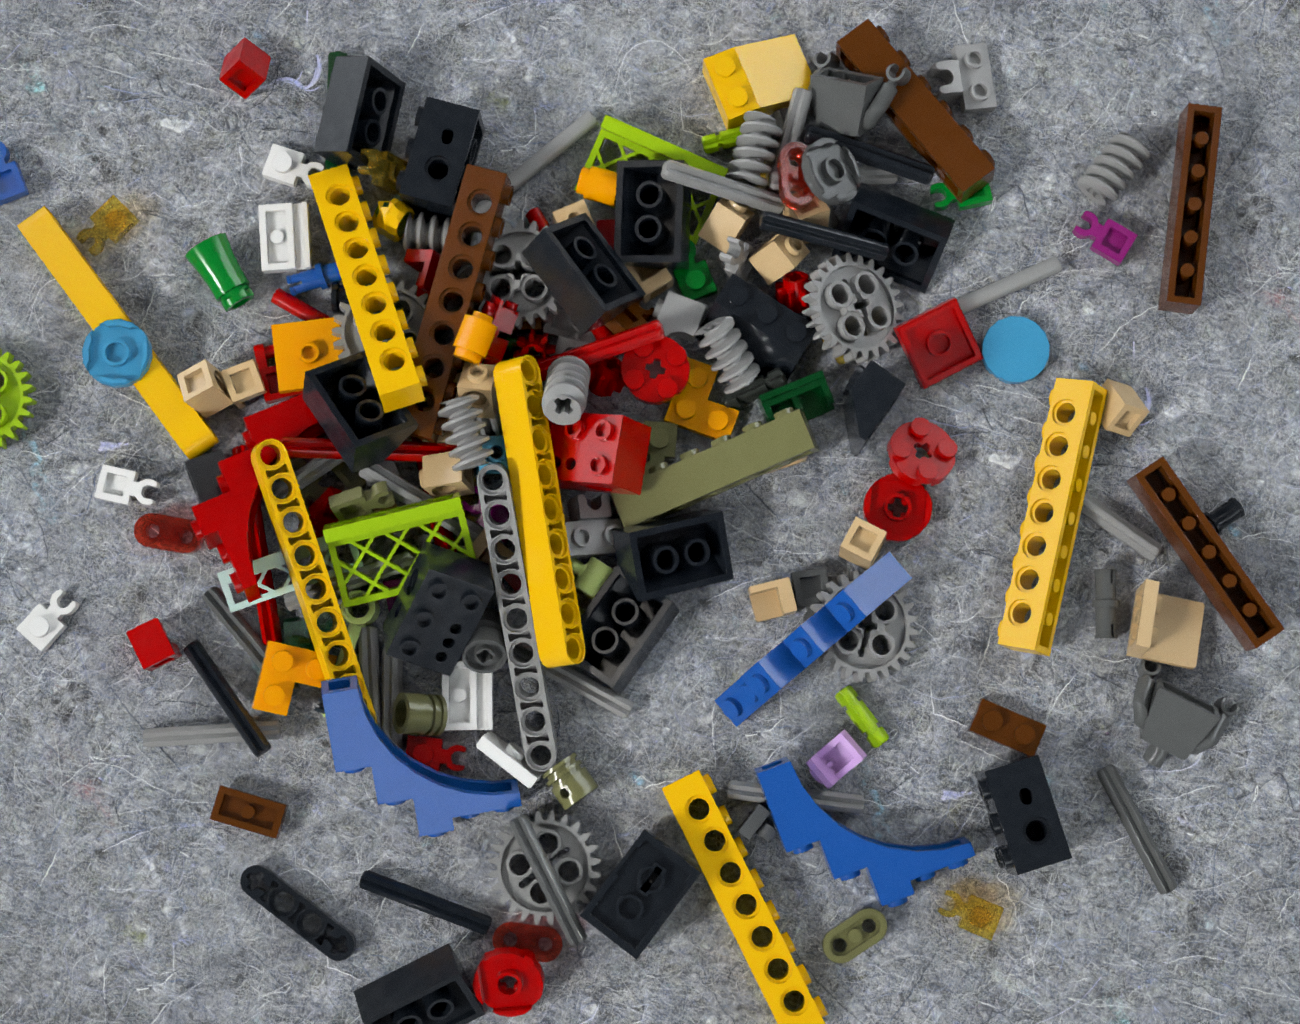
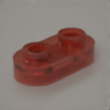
[777,142,815,210]
[134,513,204,555]
[492,921,563,962]

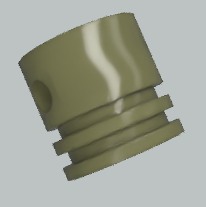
[392,692,448,736]
[541,752,599,811]

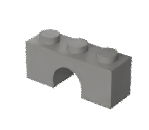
[646,290,707,405]

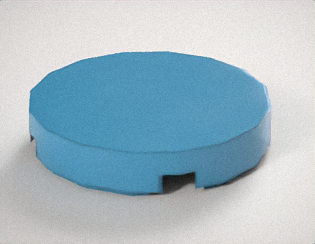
[981,316,1050,384]
[82,319,153,388]

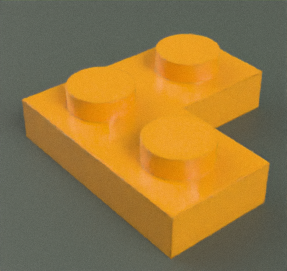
[664,357,739,440]
[251,640,337,716]

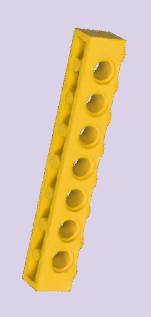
[308,164,428,413]
[997,378,1107,657]
[661,770,828,1024]

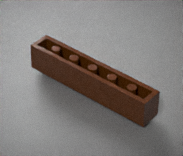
[836,19,995,203]
[1158,103,1223,314]
[1127,457,1285,651]

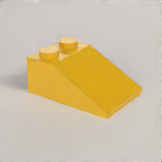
[702,34,812,130]

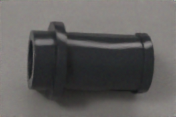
[1204,497,1245,536]

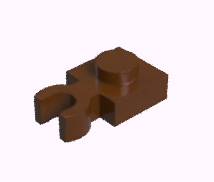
[605,298,654,335]

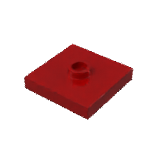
[893,297,984,389]

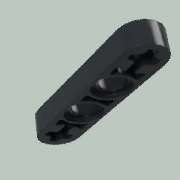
[240,865,356,961]

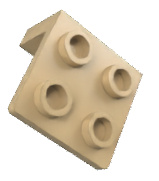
[1126,579,1205,670]

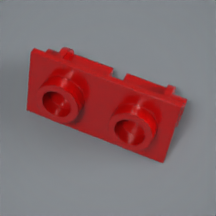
[480,294,520,365]

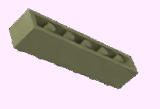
[610,407,820,528]

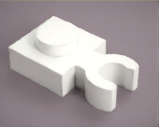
[262,143,325,190]
[94,464,160,506]
[16,589,80,652]

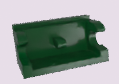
[757,370,835,423]

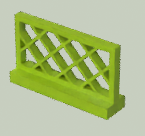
[574,115,730,246]
[322,492,476,608]

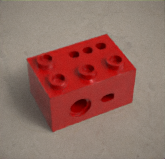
[548,413,652,495]

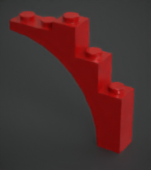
[190,394,327,603]

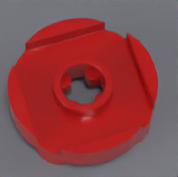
[621,336,690,405]
[887,417,958,487]
[863,473,932,543]
[473,947,545,1017]

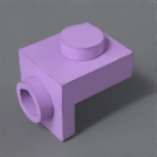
[806,729,867,789]

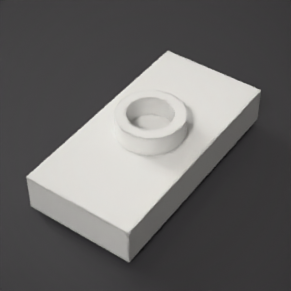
[476,730,544,788]

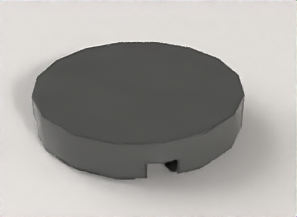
[801,138,861,205]

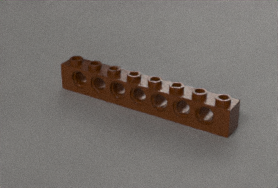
[406,164,514,444]

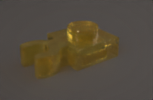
[357,149,408,195]
[76,195,139,256]
[936,890,1004,941]

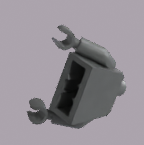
[808,52,911,139]
[1133,659,1240,768]

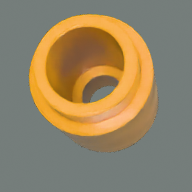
[576,166,617,207]
[453,310,497,365]

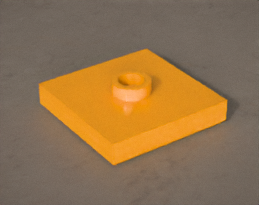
[271,317,344,394]

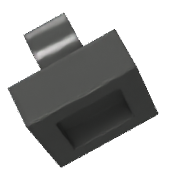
[736,803,777,842]

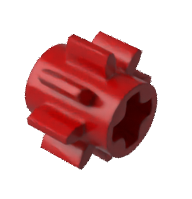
[775,271,812,313]
[513,329,556,361]
[588,356,625,397]

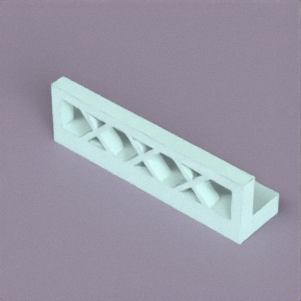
[217,536,364,613]

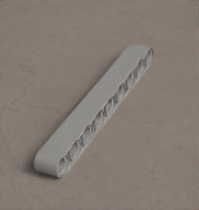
[477,463,558,772]

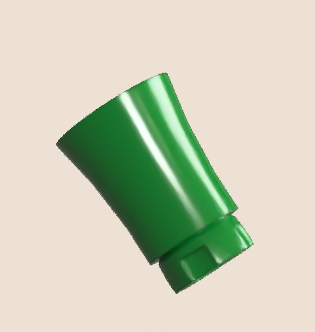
[185,233,255,312]

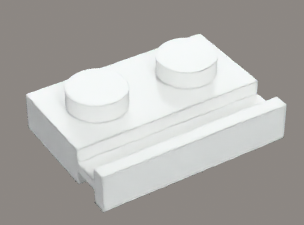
[258,201,312,274]
[442,661,494,731]

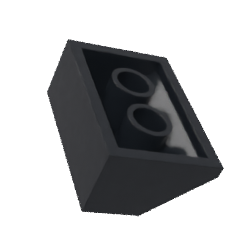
[314,56,406,177]
[614,160,692,269]
[831,183,955,294]
[522,212,646,335]
[696,274,817,381]
[303,351,418,473]
[843,360,906,457]
[612,509,734,602]
[577,565,680,695]
[354,943,485,1024]

